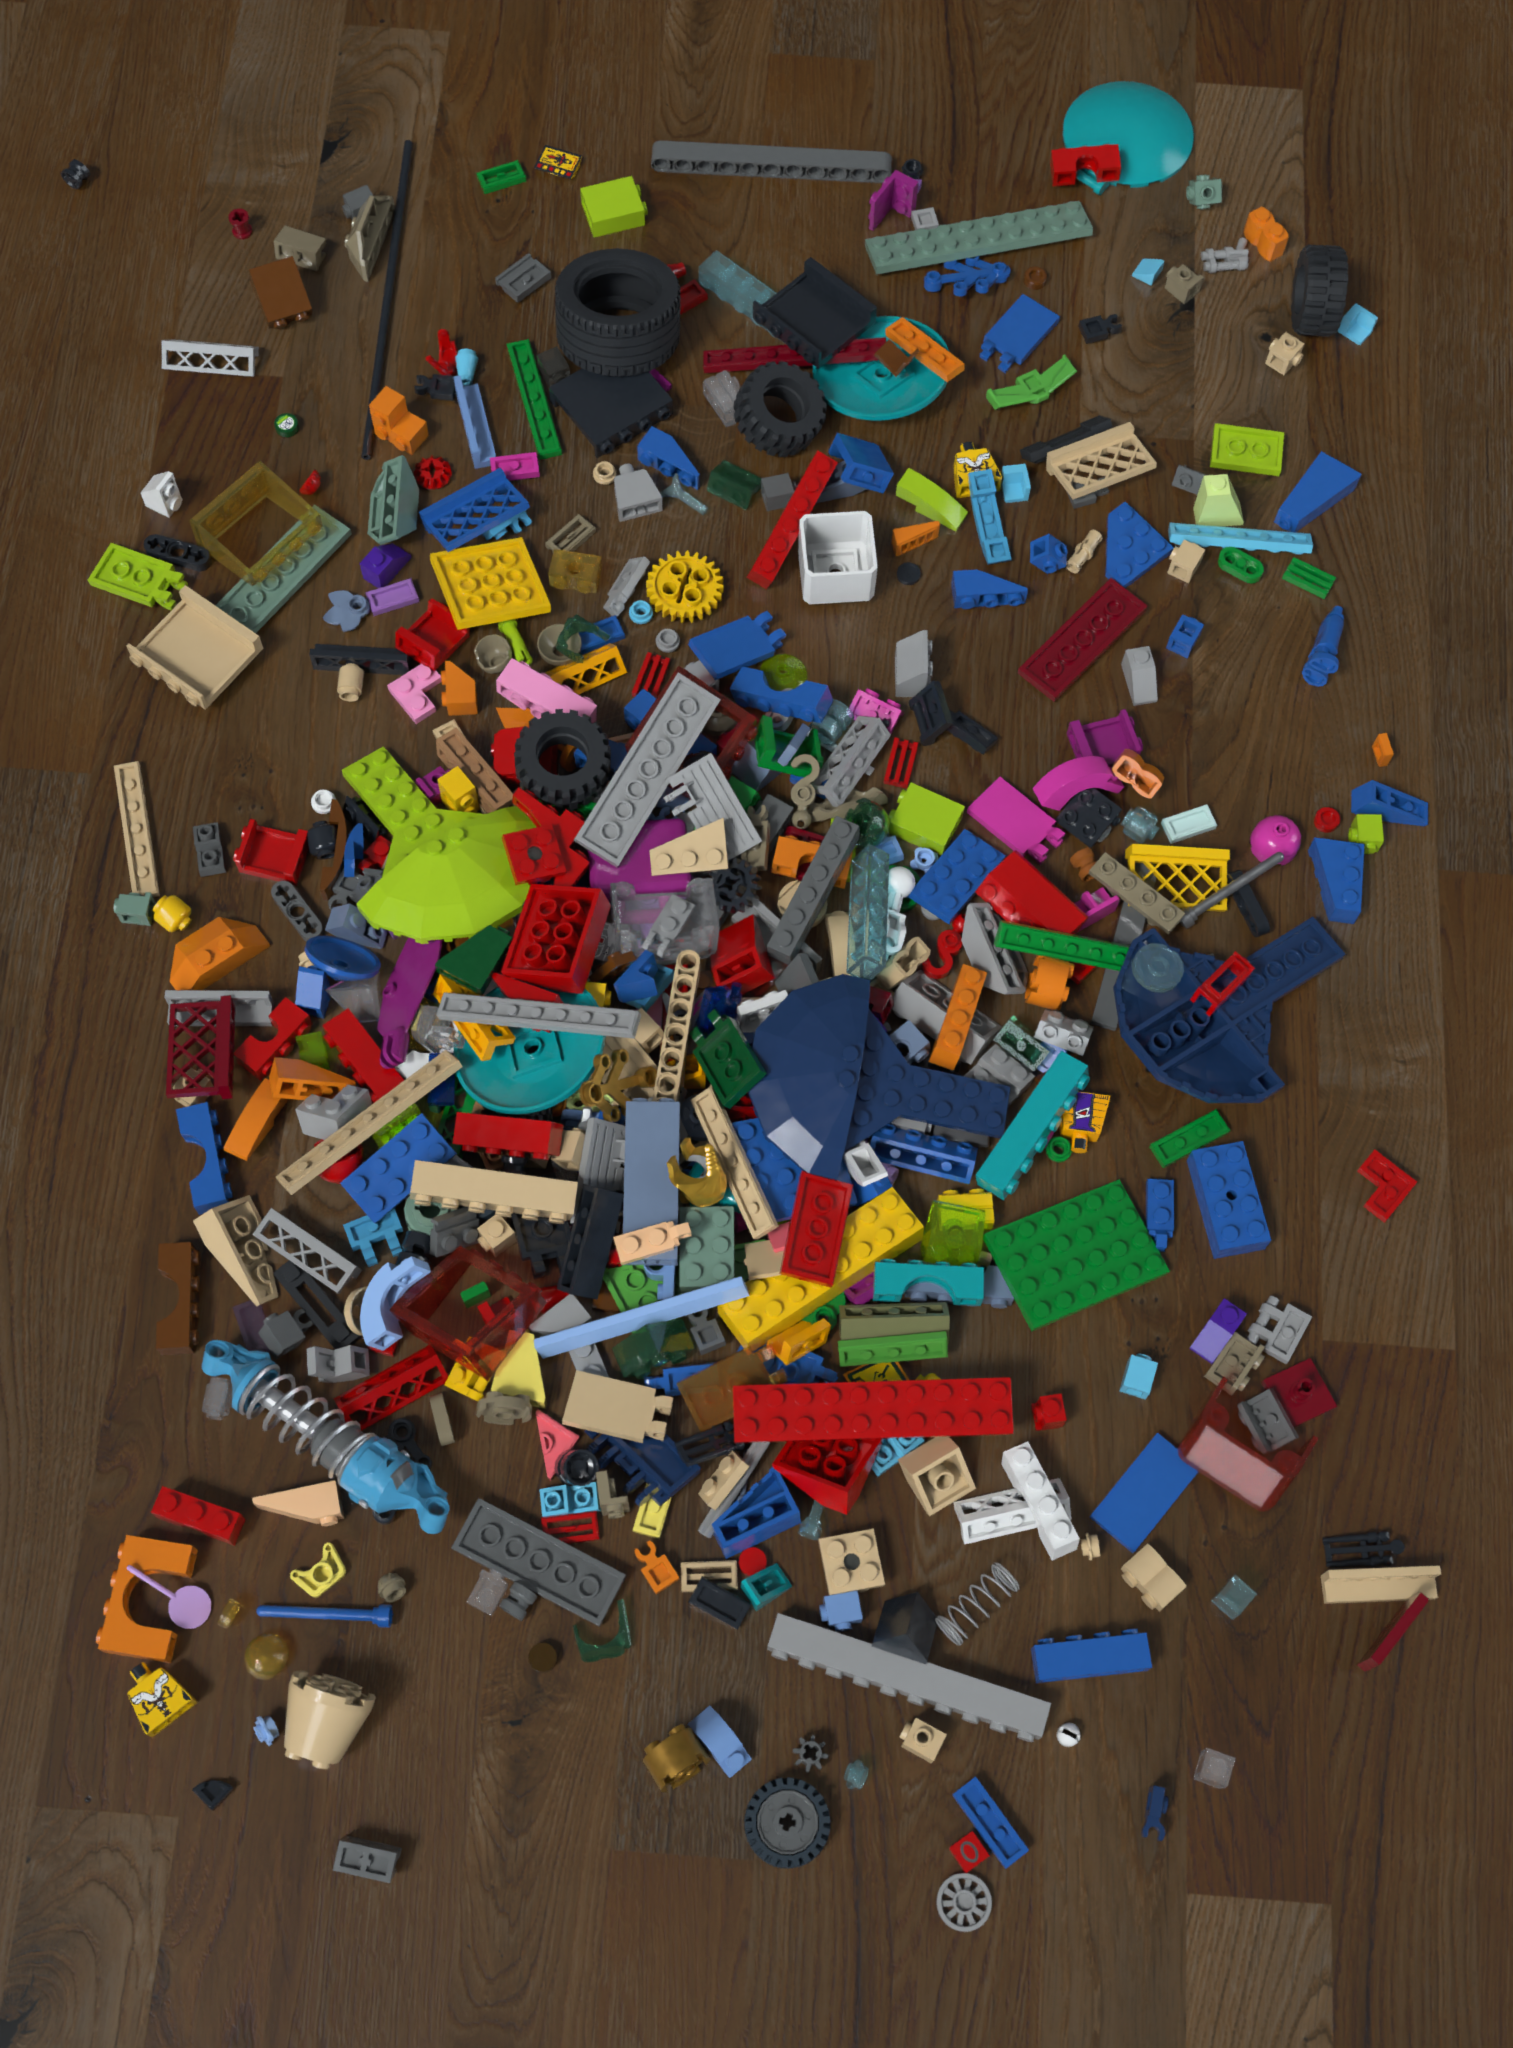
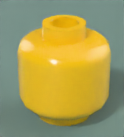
[152,895,192,933]

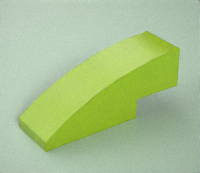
[896,468,968,532]

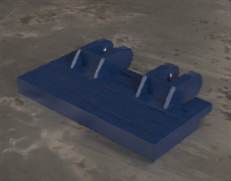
[585,1430,701,1506]

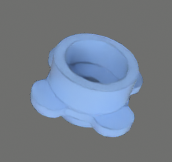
[910,847,938,873]
[254,1715,279,1746]

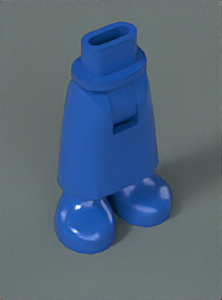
[1302,606,1344,687]

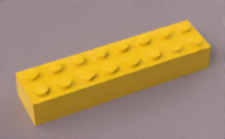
[717,1187,924,1355]

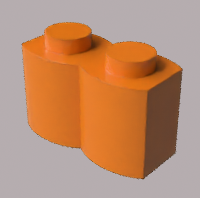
[1244,207,1289,262]
[1112,749,1164,798]

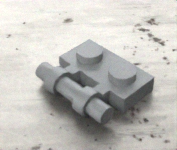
[1246,1296,1312,1364]

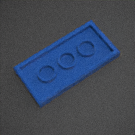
[1089,1433,1201,1553]

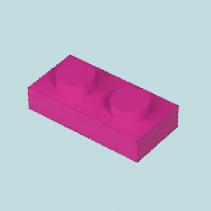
[490,452,540,481]

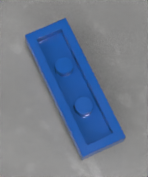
[952,1777,1029,1869]

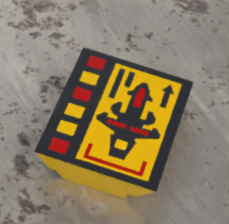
[534,145,582,179]

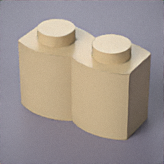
[876,937,931,989]
[1121,1544,1187,1612]

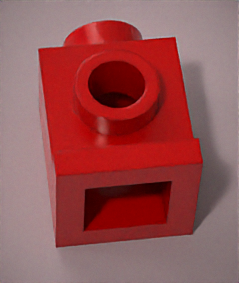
[1031,1393,1067,1431]

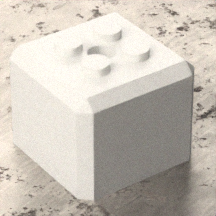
[798,511,877,604]

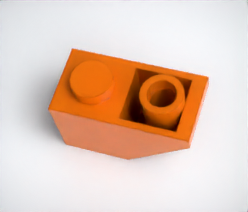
[441,661,478,716]

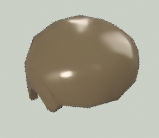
[474,634,513,674]

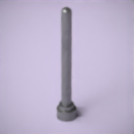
[1180,852,1284,929]

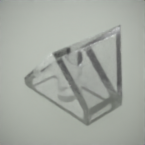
[325,973,381,1023]

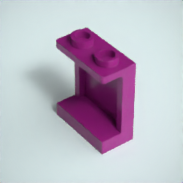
[1067,709,1143,767]

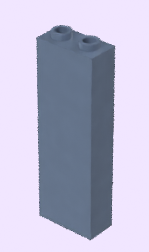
[623,1098,680,1266]

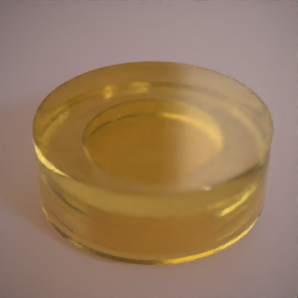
[217,1598,240,1629]

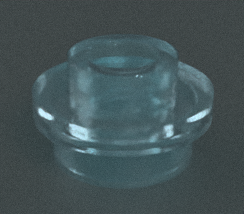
[844,1760,868,1789]

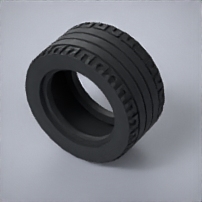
[555,248,681,377]

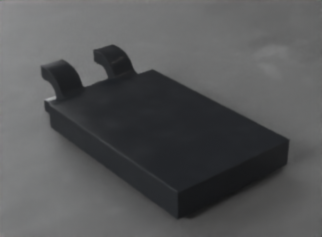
[510,1172,571,1279]

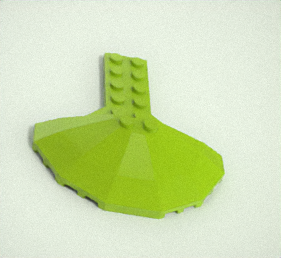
[342,746,536,944]

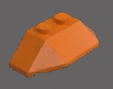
[170,917,270,990]

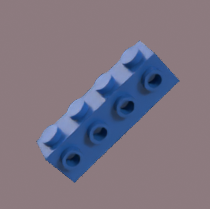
[870,1123,978,1184]
[1031,1629,1152,1683]

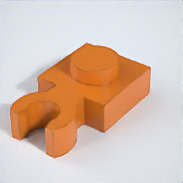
[635,1540,680,1595]

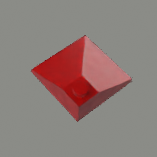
[772,1439,884,1515]

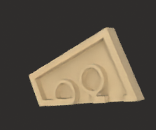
[649,818,729,876]

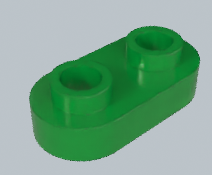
[1218,547,1264,583]

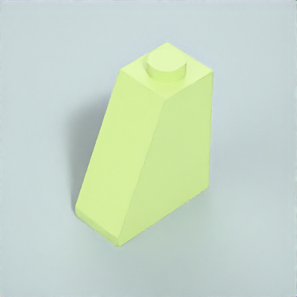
[1193,474,1244,526]

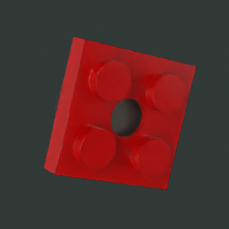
[502,824,566,885]

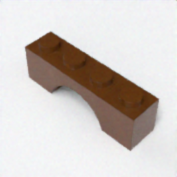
[156,1242,201,1355]

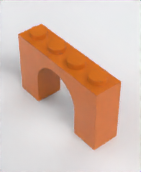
[96,1535,198,1663]

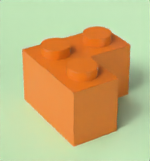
[369,386,429,455]

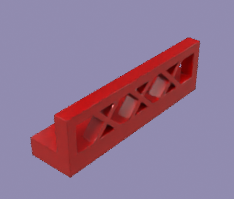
[334,1344,449,1431]

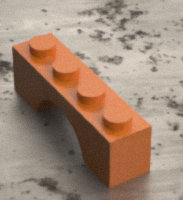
[929,964,987,1071]

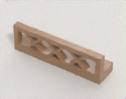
[436,727,513,814]

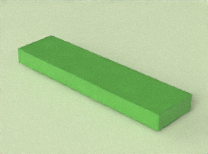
[838,1331,948,1367]

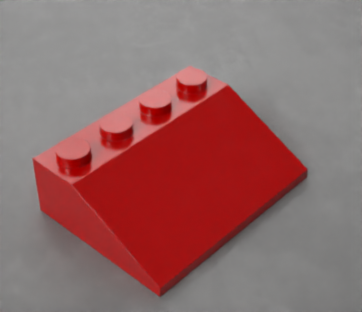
[501,884,611,994]

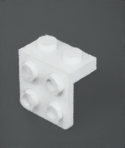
[736,990,788,1033]

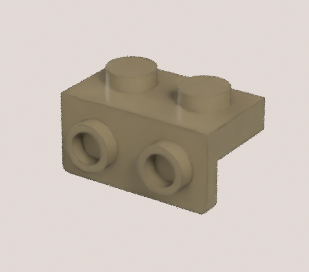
[1204,1332,1265,1396]

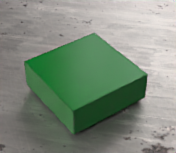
[460,1281,491,1309]

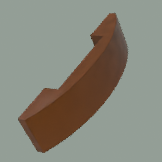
[320,799,349,900]

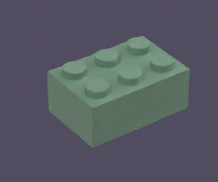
[680,1206,735,1293]

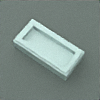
[1161,804,1217,844]

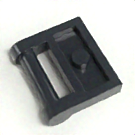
[908,681,953,746]

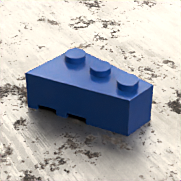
[1308,837,1364,924]

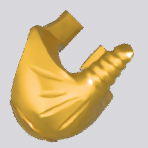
[666,1138,727,1208]

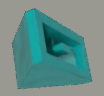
[741,1563,792,1612]

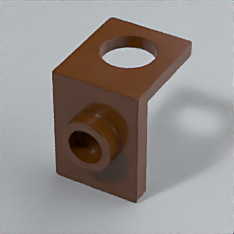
[874,339,919,377]

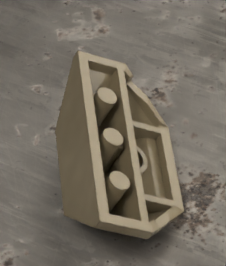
[345,195,395,281]

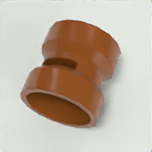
[1069,847,1097,882]

